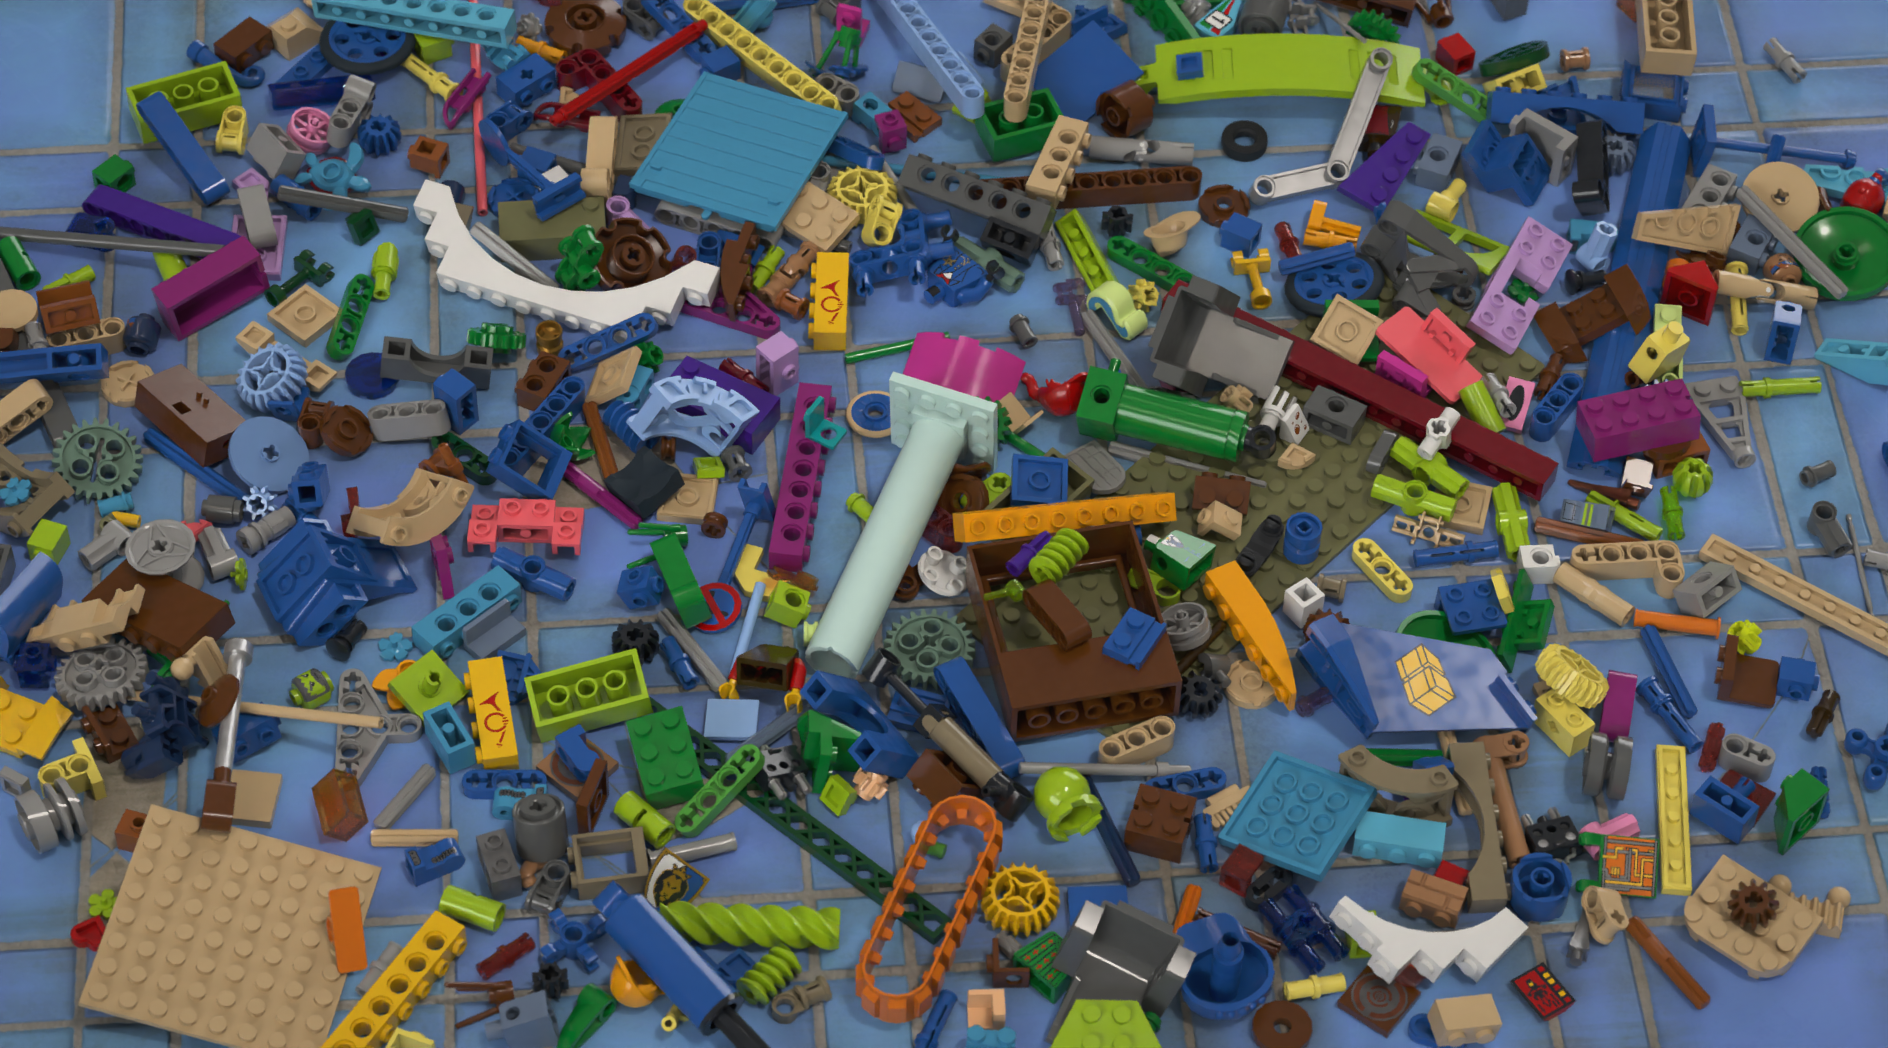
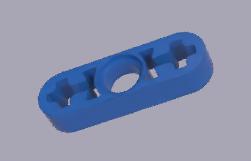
[827,136,885,170]
[1145,767,1226,800]
[462,769,548,799]

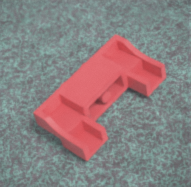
[467,498,585,555]

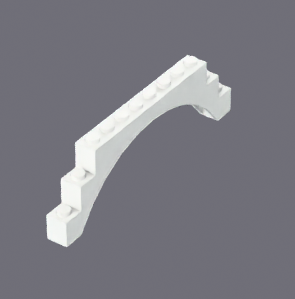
[413,179,721,343]

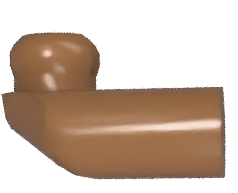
[519,860,547,888]

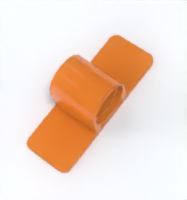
[326,886,368,973]

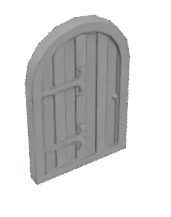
[1064,440,1126,495]

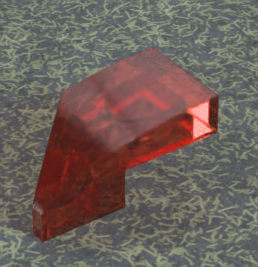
[340,486,360,538]

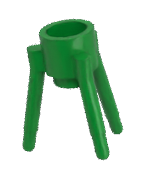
[627,522,688,569]

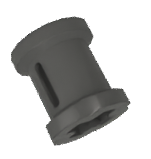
[721,445,752,482]

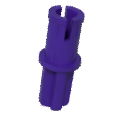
[1006,531,1052,577]

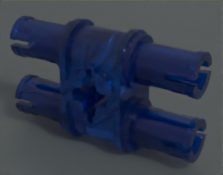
[1258,884,1350,975]

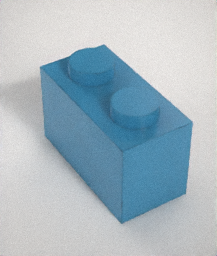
[423,701,477,774]

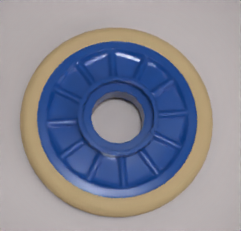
[846,391,891,438]

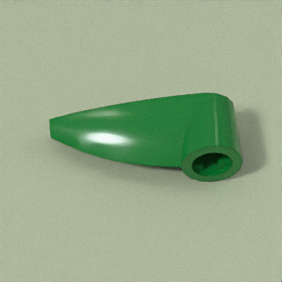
[557,983,617,1048]

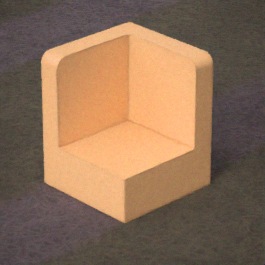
[967,989,1006,1030]

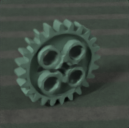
[52,418,143,504]
[884,609,976,690]

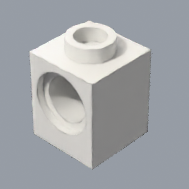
[1516,544,1560,584]

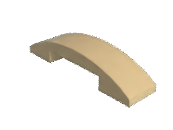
[236,320,337,392]

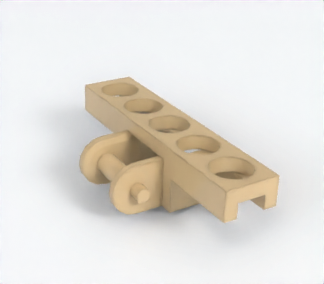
[1391,511,1466,548]

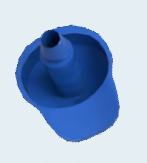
[1176,913,1275,1020]

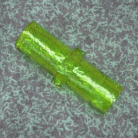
[1659,486,1686,541]

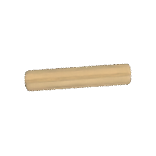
[370,829,459,846]

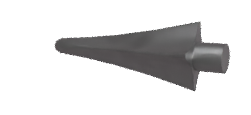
[1566,909,1590,966]

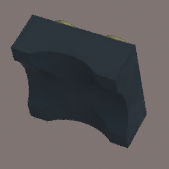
[604,445,685,519]

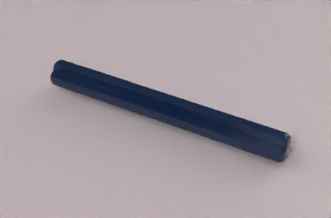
[1083,775,1140,887]

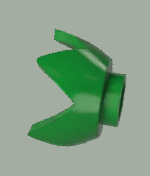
[550,411,596,461]

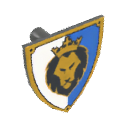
[644,847,710,912]

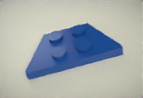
[1536,76,1586,151]

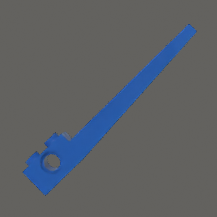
[0,343,109,384]

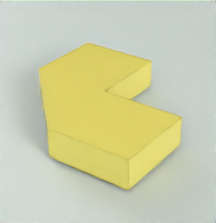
[734,544,781,602]
[1490,568,1514,614]

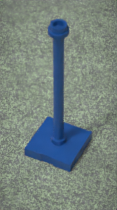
[1690,104,1857,177]

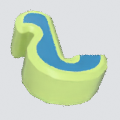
[1086,281,1148,340]

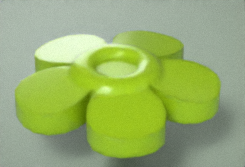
[230,558,248,591]
[88,889,117,920]

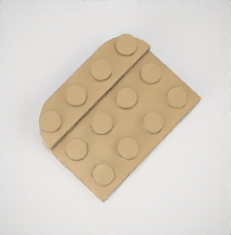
[1684,854,1824,979]

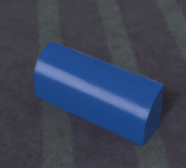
[0,552,63,659]

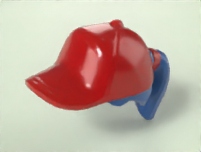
[1839,168,1888,214]

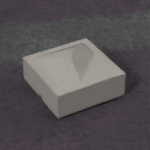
[0,766,32,797]

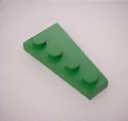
[1122,0,1201,43]

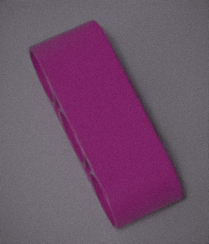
[1599,670,1638,743]

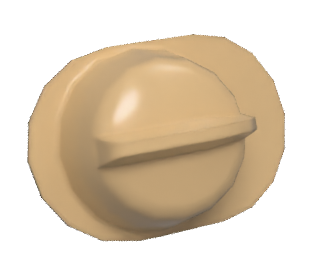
[1143,211,1201,257]

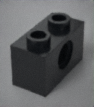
[980,216,1041,267]

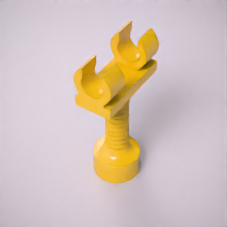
[1231,248,1272,310]

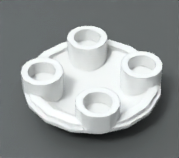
[918,546,967,597]

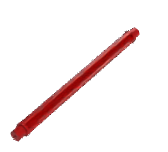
[549,19,708,127]

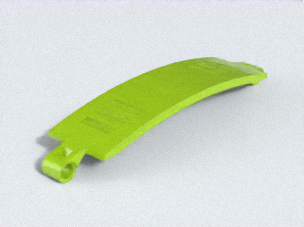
[1135,33,1452,107]

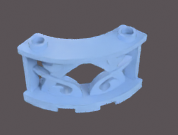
[626,376,760,457]

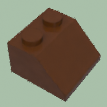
[906,749,986,808]

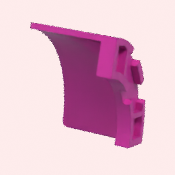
[903,332,1026,402]

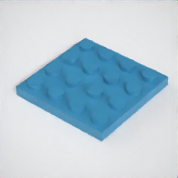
[1217,750,1378,882]

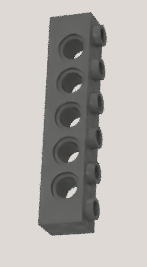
[897,153,1057,240]

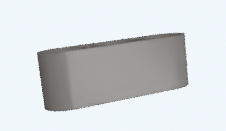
[237,184,278,249]
[367,399,451,441]

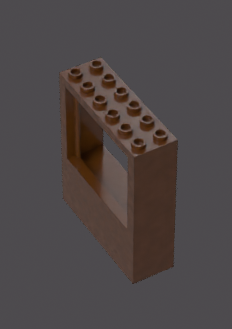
[965,520,1182,742]

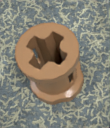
[1559,47,1590,72]

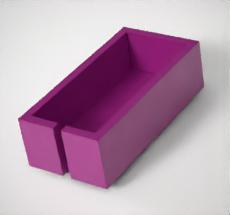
[151,235,270,341]
[1576,378,1701,462]

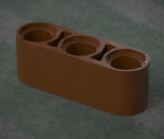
[1022,579,1092,650]

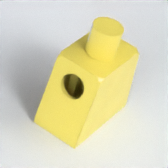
[1628,321,1690,384]

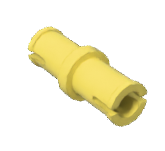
[1283,972,1346,1001]

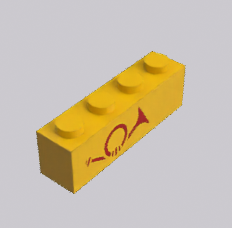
[808,252,849,351]
[463,656,519,770]

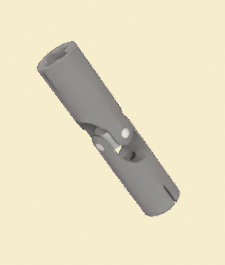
[1089,135,1194,166]

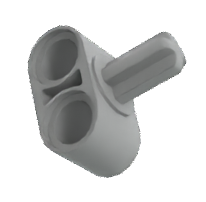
[815,73,860,117]

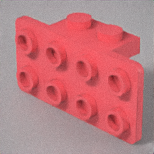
[1375,306,1482,404]

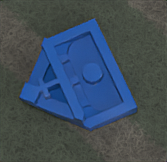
[1071,5,1128,40]
[496,649,542,706]

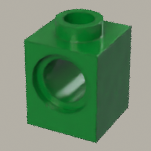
[92,154,136,193]

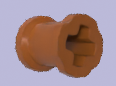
[774,288,810,321]

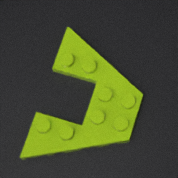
[1050,999,1162,1048]

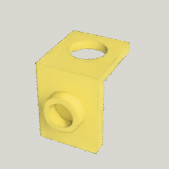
[386,1027,435,1048]

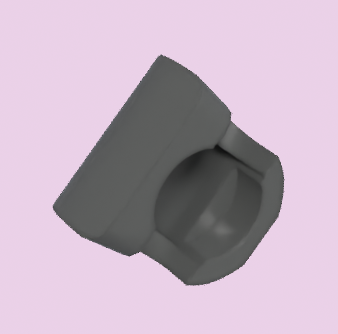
[1198,653,1231,688]

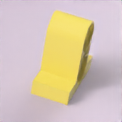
[38,737,107,801]

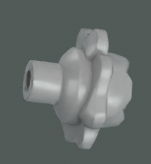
[517,13,542,41]

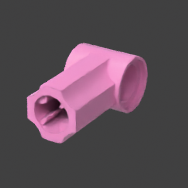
[1579,813,1640,861]

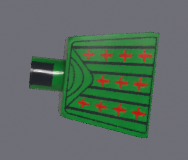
[1013,931,1072,1005]

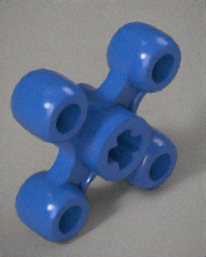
[1844,724,1888,790]

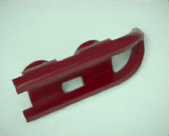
[533,102,601,133]

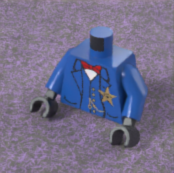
[924,224,1005,307]

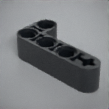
[1572,119,1610,216]

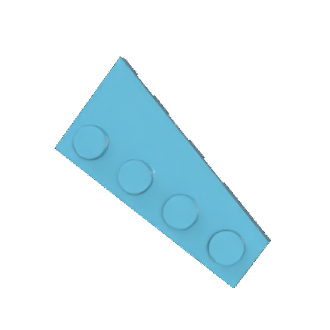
[1804,164,1888,209]

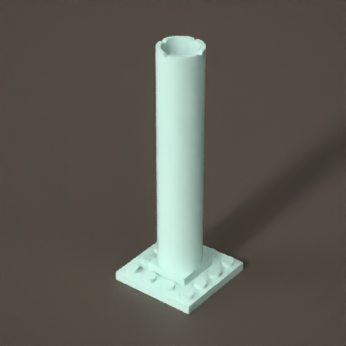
[805,372,998,679]

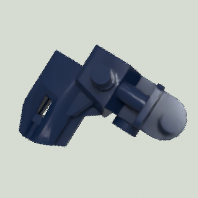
[121,671,209,779]

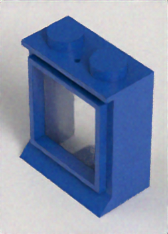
[1619,59,1689,123]

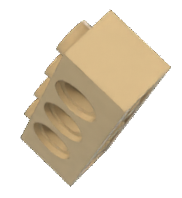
[1025,115,1092,210]

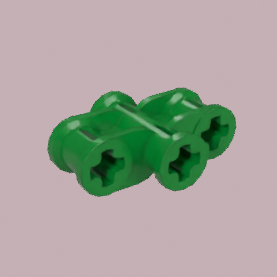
[555,225,604,291]

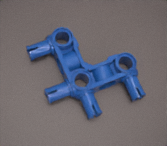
[849,208,956,297]

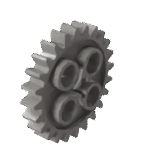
[54,637,150,712]

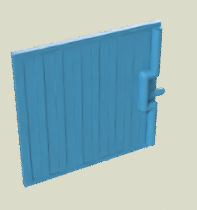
[629,71,849,233]

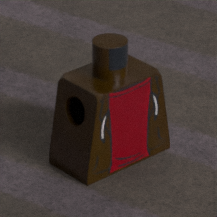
[1358,105,1402,157]

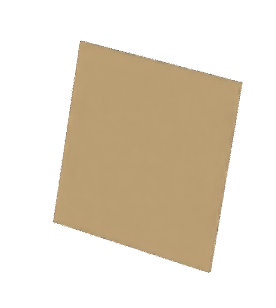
[78,804,382,1048]

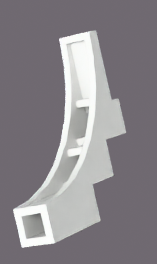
[1329,895,1528,984]

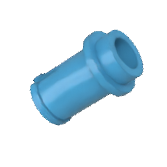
[97,491,135,518]

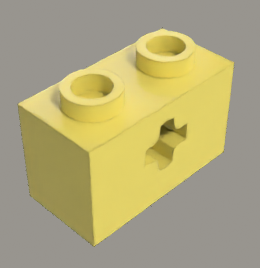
[1482,63,1547,97]
[1534,689,1595,757]

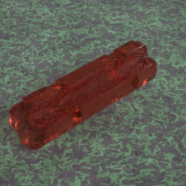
[1698,722,1725,772]

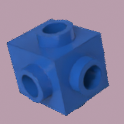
[617,565,665,610]

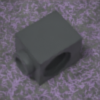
[974,23,1013,69]

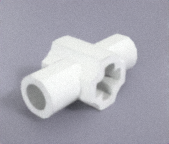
[1417,407,1460,460]

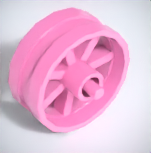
[286,107,330,155]

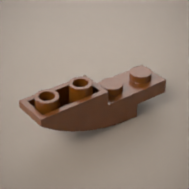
[720,221,760,322]

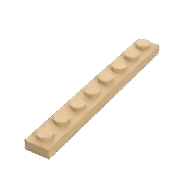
[1698,534,1888,656]

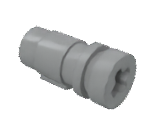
[236,506,296,555]

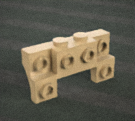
[26,584,145,653]

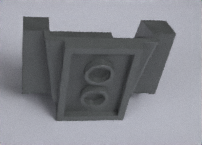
[1148,275,1295,400]
[1045,900,1196,1044]

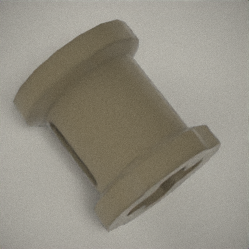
[1317,573,1347,603]

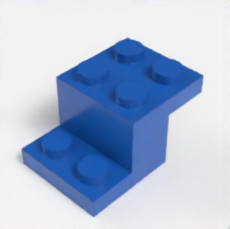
[1462,119,1551,207]

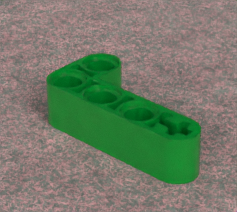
[649,532,712,629]

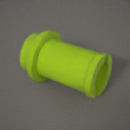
[846,492,874,523]

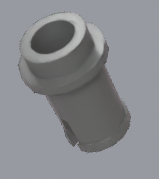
[1009,314,1038,349]
[1799,460,1837,487]

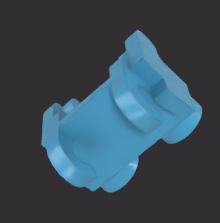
[480,39,531,71]
[966,1025,1016,1048]

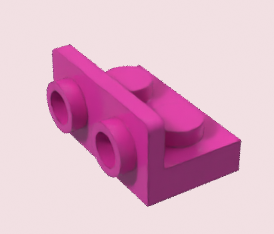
[1375,350,1433,398]

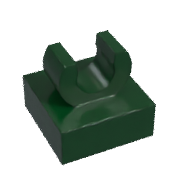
[345,208,380,246]

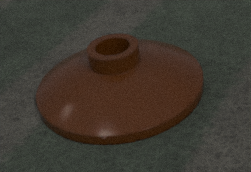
[198,674,240,728]

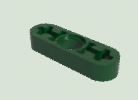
[431,431,497,485]

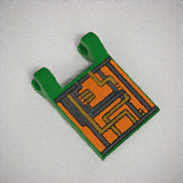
[1575,832,1660,899]

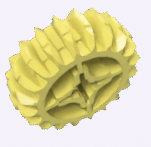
[827,165,897,227]
[1535,643,1609,709]

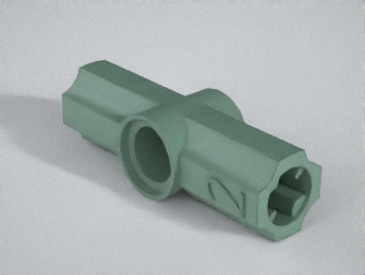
[954,236,1025,293]

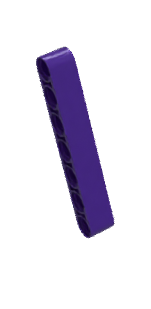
[82,184,242,259]

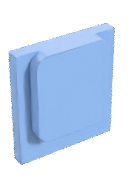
[704,699,760,741]

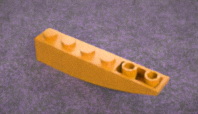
[1203,560,1297,711]

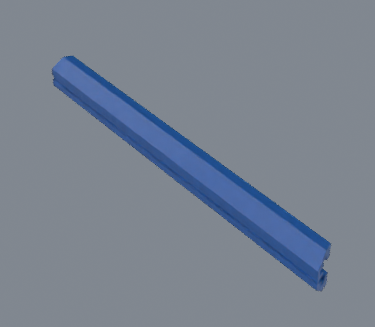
[1566,122,1692,478]

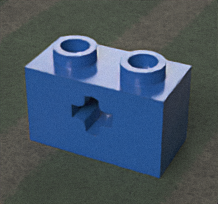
[496,53,556,108]
[433,368,479,436]

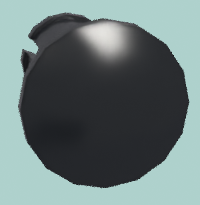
[1564,269,1606,295]
[325,619,367,662]

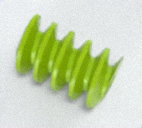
[1029,528,1089,584]
[736,942,802,1005]

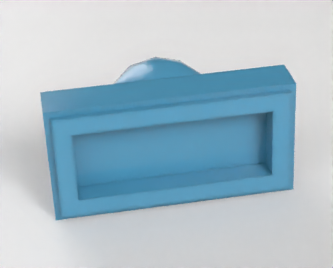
[733,0,778,34]

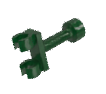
[264,249,335,307]

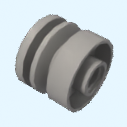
[14,776,88,854]

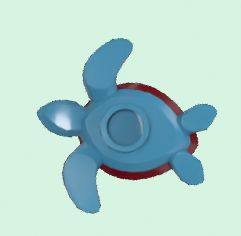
[295,142,372,211]

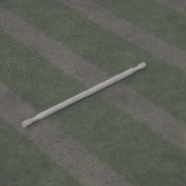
[1313,1,1367,44]
[1846,514,1875,617]

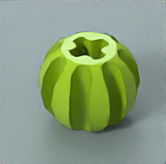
[1672,457,1713,498]

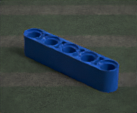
[136,91,230,206]
[504,376,586,476]
[933,656,1026,779]

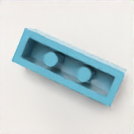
[1352,811,1446,868]

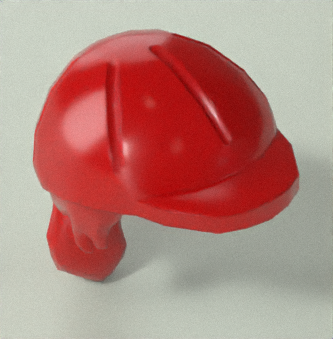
[1020,372,1088,417]

